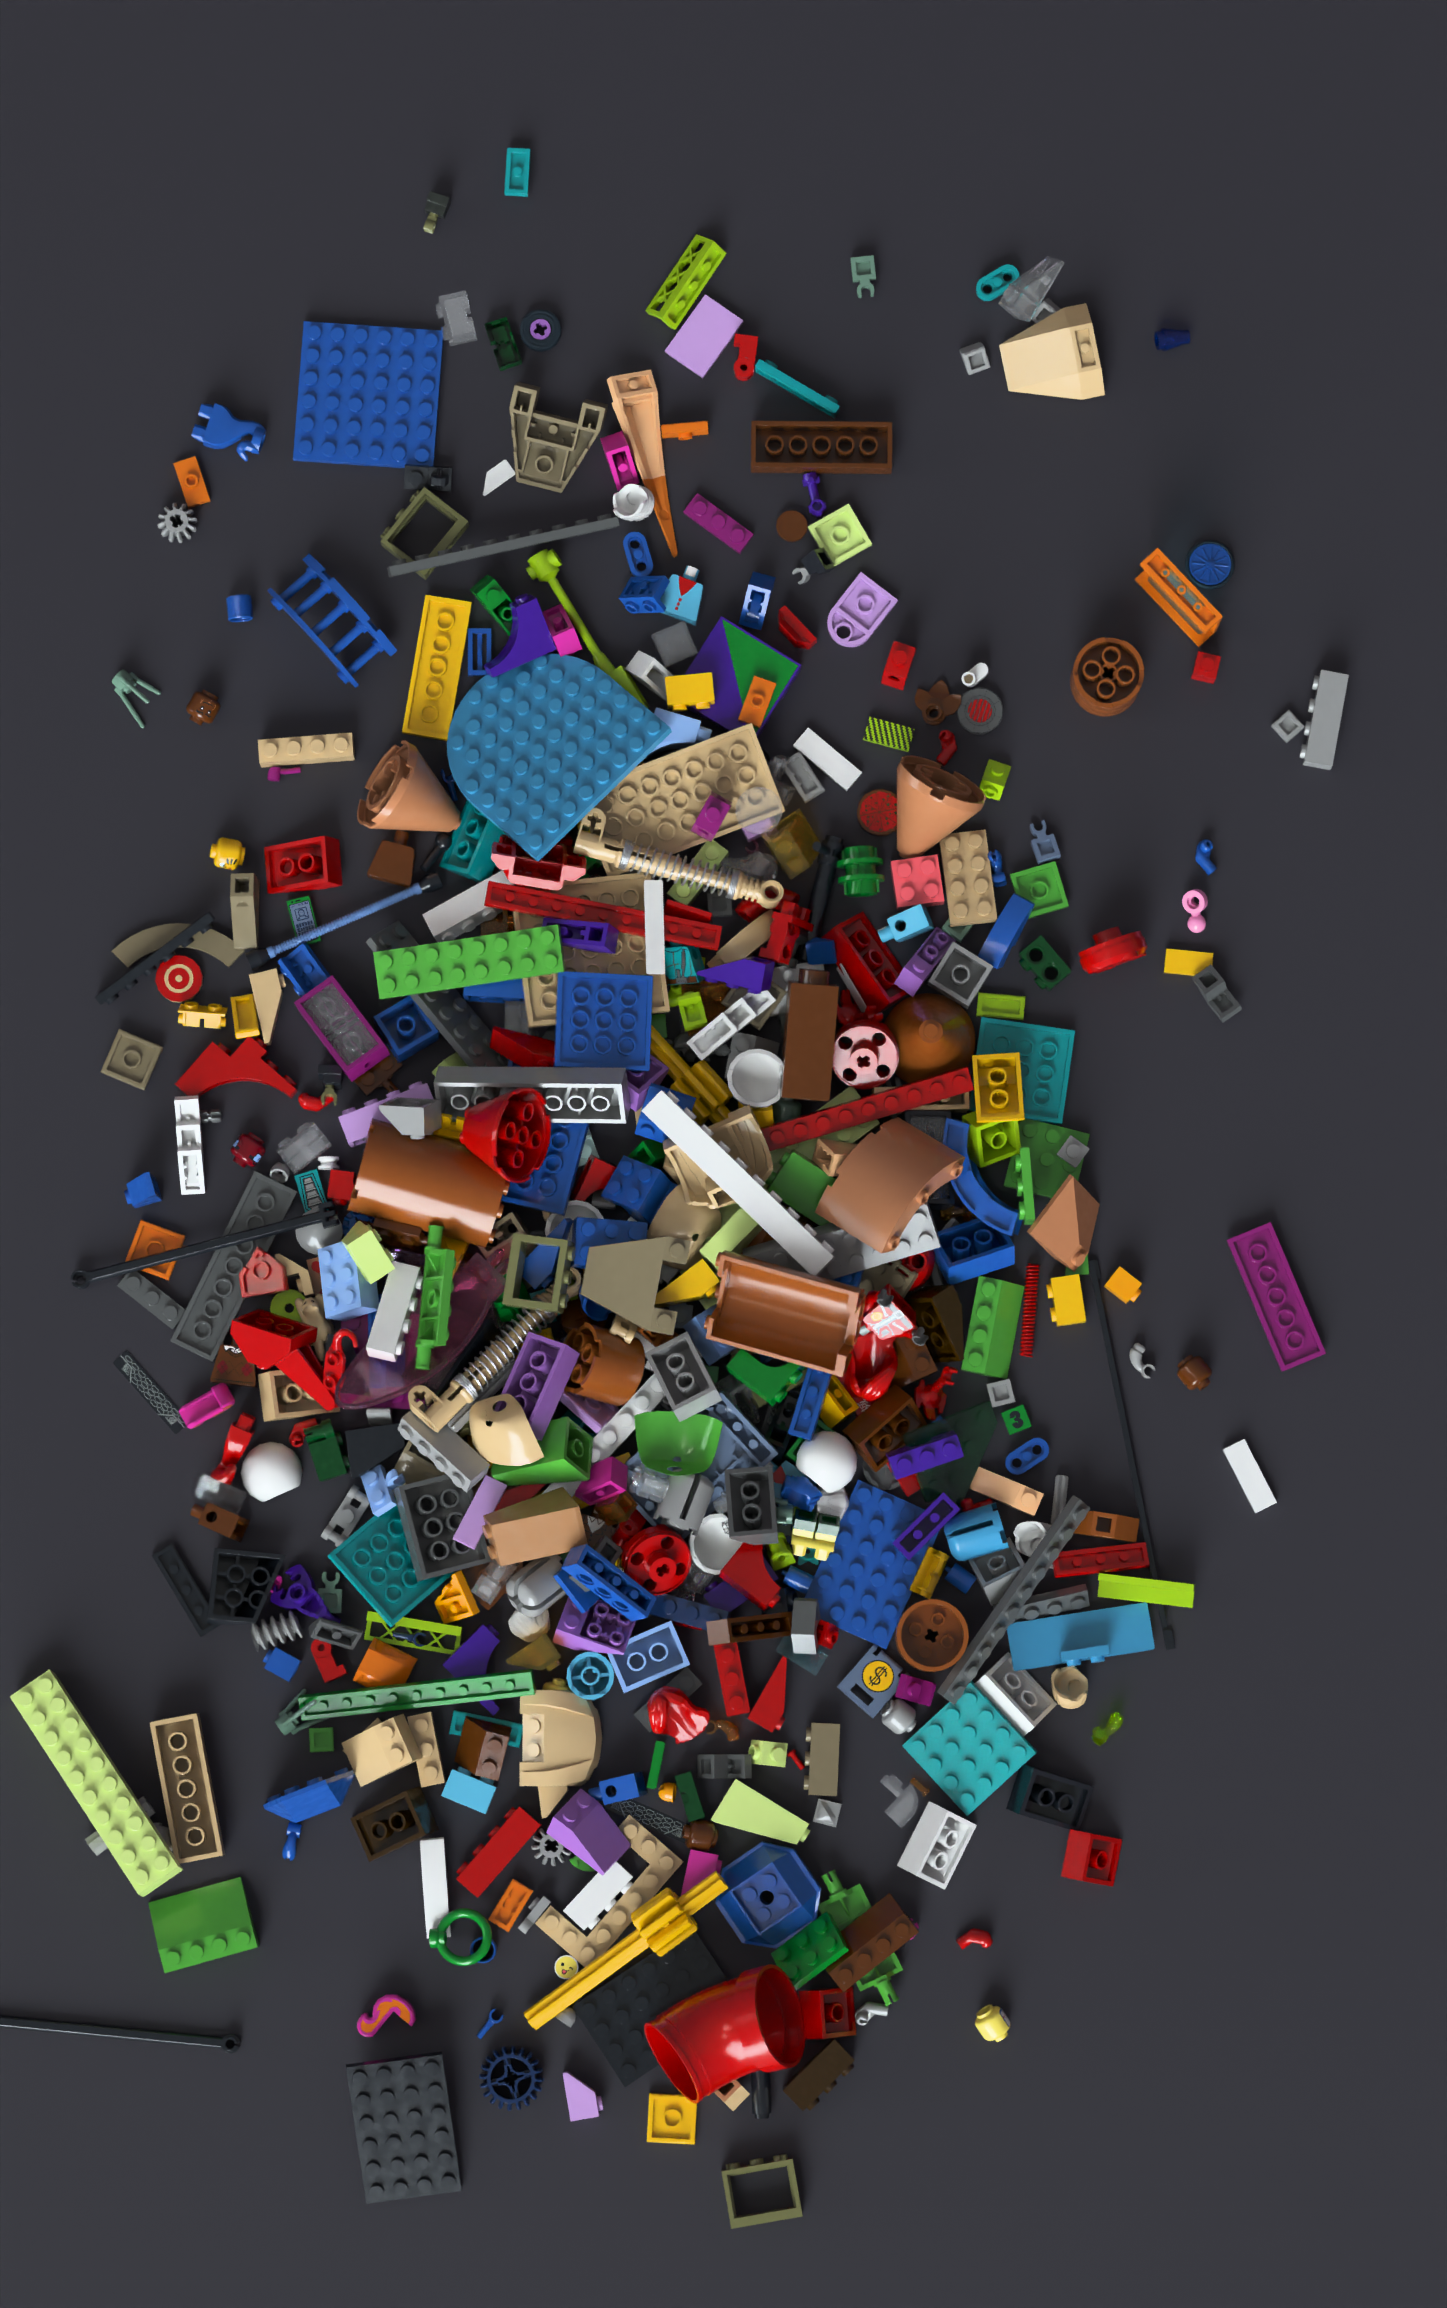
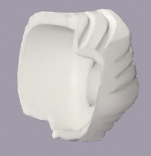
[613,484,655,521]
[812,1486,849,1521]
[1013,1521,1052,1557]
[508,1609,550,1642]

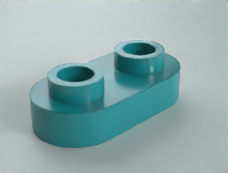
[976,264,1019,301]

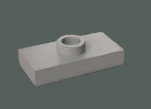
[780,751,825,803]

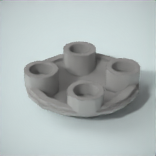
[295,1208,343,1255]

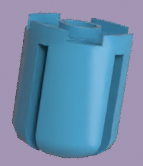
[944,1502,1009,1562]

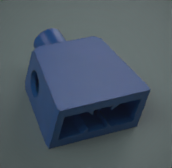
[588,1771,648,1805]

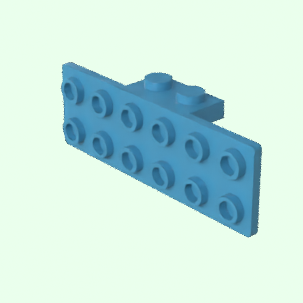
[1007,1602,1155,1671]

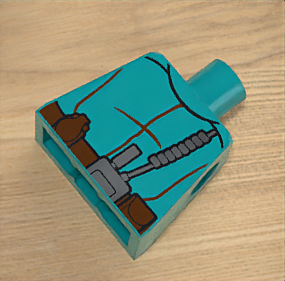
[664,942,705,985]

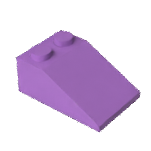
[546,1789,631,1876]

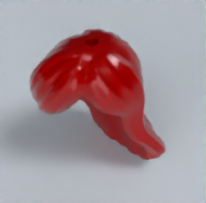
[850,1331,898,1401]
[647,1686,710,1744]

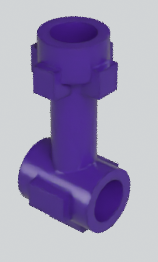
[802,472,826,518]

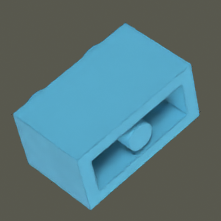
[441,1766,497,1814]

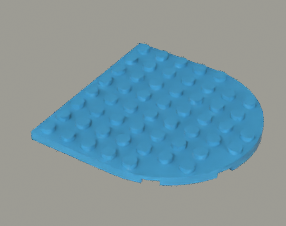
[447,654,672,862]

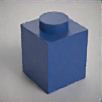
[263,1647,302,1682]

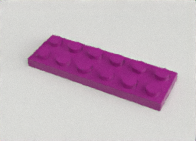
[1226,1222,1326,1372]

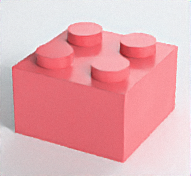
[890,854,945,911]

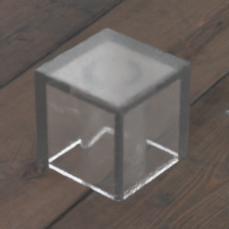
[650,621,698,668]

